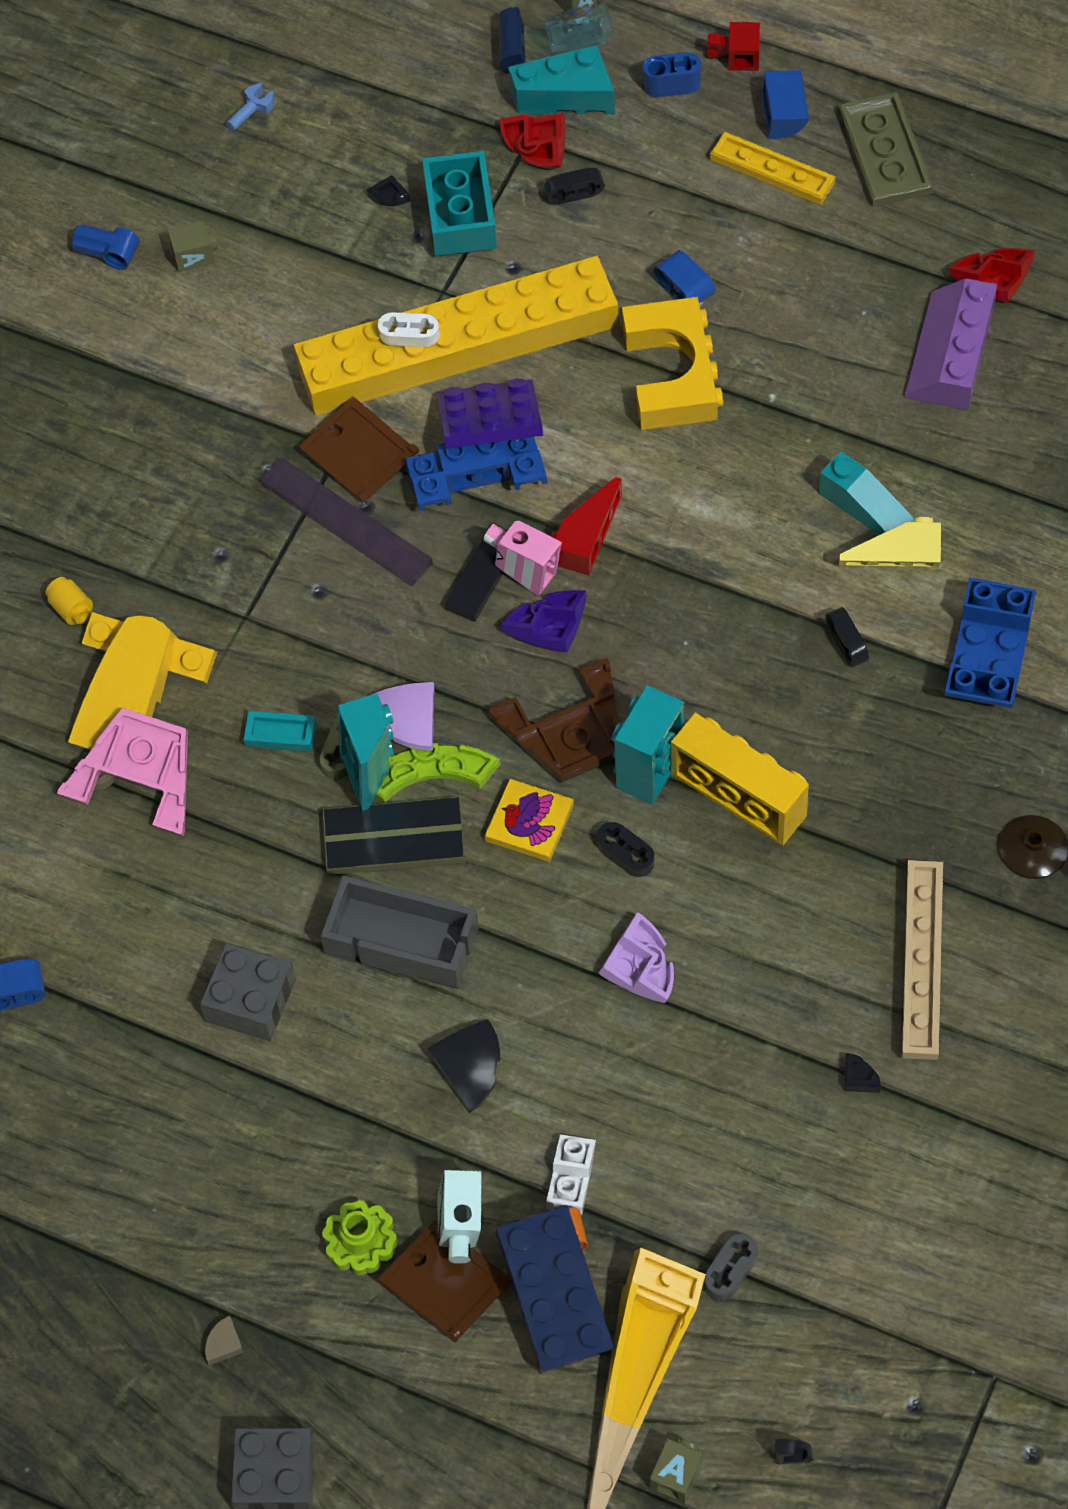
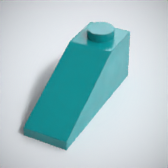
[819,452,914,535]

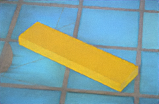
[710,131,836,205]

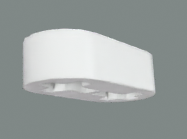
[378,312,440,347]

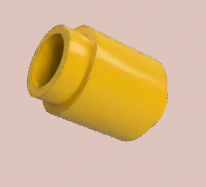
[45,577,93,625]

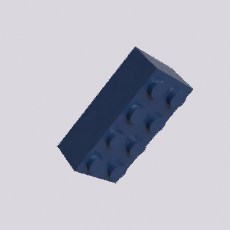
[495,1205,614,1374]

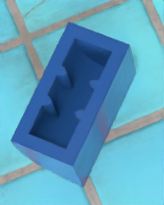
[761,70,809,139]

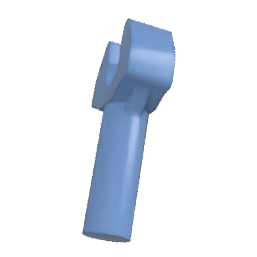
[226,83,275,131]

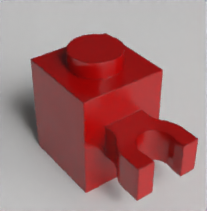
[707,21,760,71]

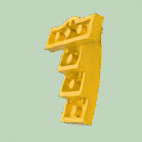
[68,612,218,750]

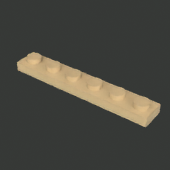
[902,860,943,1060]

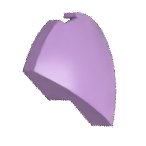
[372,682,435,751]
[598,912,674,1003]

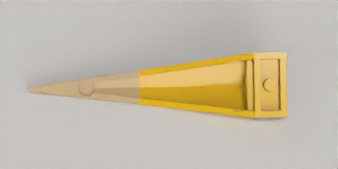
[587,1248,706,1509]

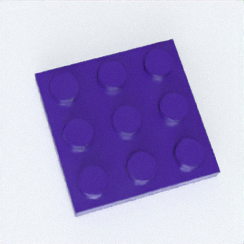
[437,378,543,449]

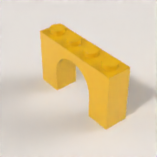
[622,297,723,430]

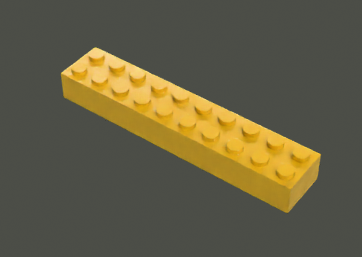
[293,255,619,416]

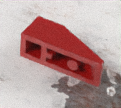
[551,477,622,576]

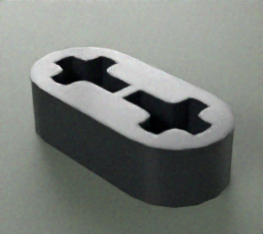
[544,167,605,204]
[826,607,869,667]
[597,822,655,877]

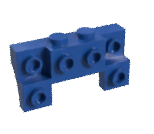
[406,437,547,511]

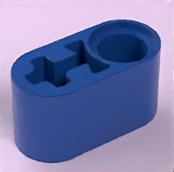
[643,52,701,97]
[653,250,715,304]
[0,959,46,1011]

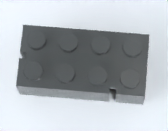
[321,875,479,989]

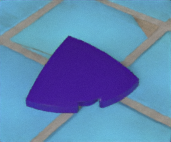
[501,590,587,652]

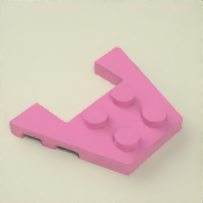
[57,708,188,837]

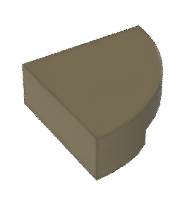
[205,1316,244,1366]

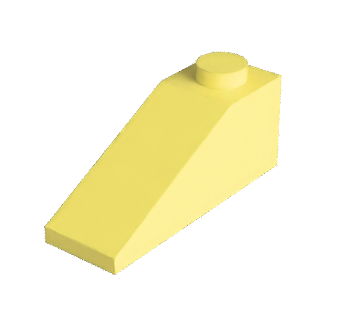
[839,517,941,568]

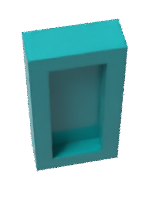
[244,711,317,752]

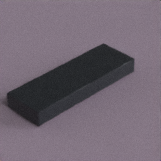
[445,538,504,622]

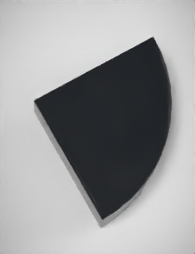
[367,175,410,206]
[844,1053,881,1093]
[774,1439,813,1465]

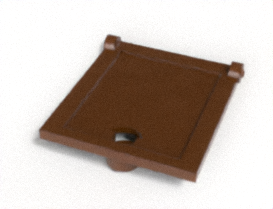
[299,396,419,504]
[378,1220,511,1342]

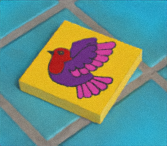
[485,779,574,862]

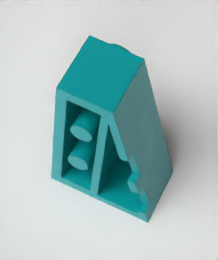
[508,45,615,115]

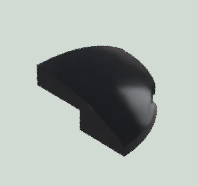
[428,1019,501,1113]

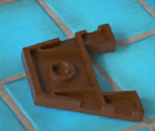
[488,658,619,783]

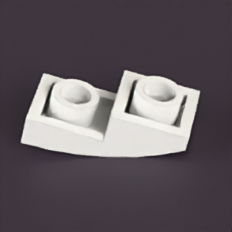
[546,1134,596,1215]

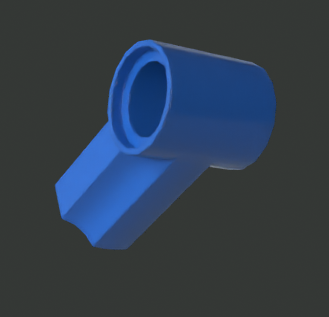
[72,224,140,270]

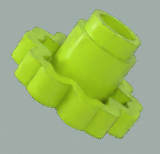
[322,1200,398,1276]

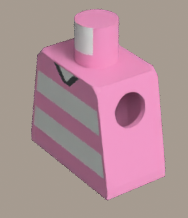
[484,521,562,597]

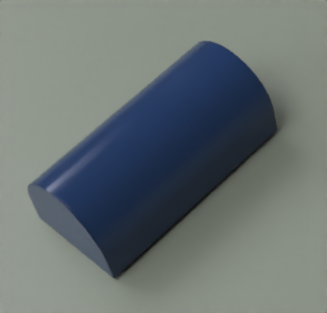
[498,7,526,74]

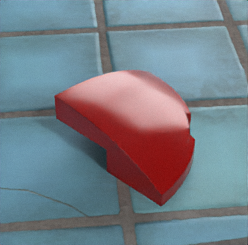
[499,113,566,168]
[950,248,1035,303]

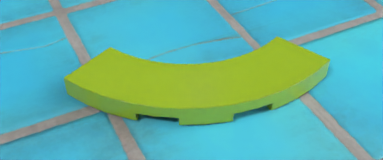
[375,743,500,803]

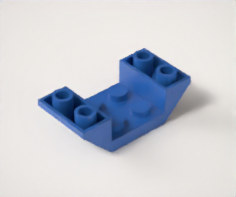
[945,578,1036,708]

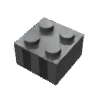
[200,943,296,1042]
[232,1428,315,1509]

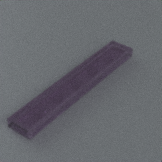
[261,458,433,587]

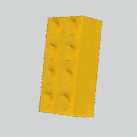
[671,712,809,846]

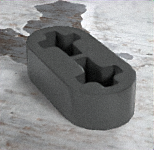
[705,1234,757,1301]

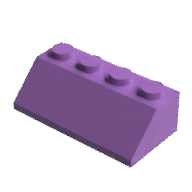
[905,278,997,410]

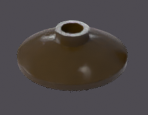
[998,815,1068,879]

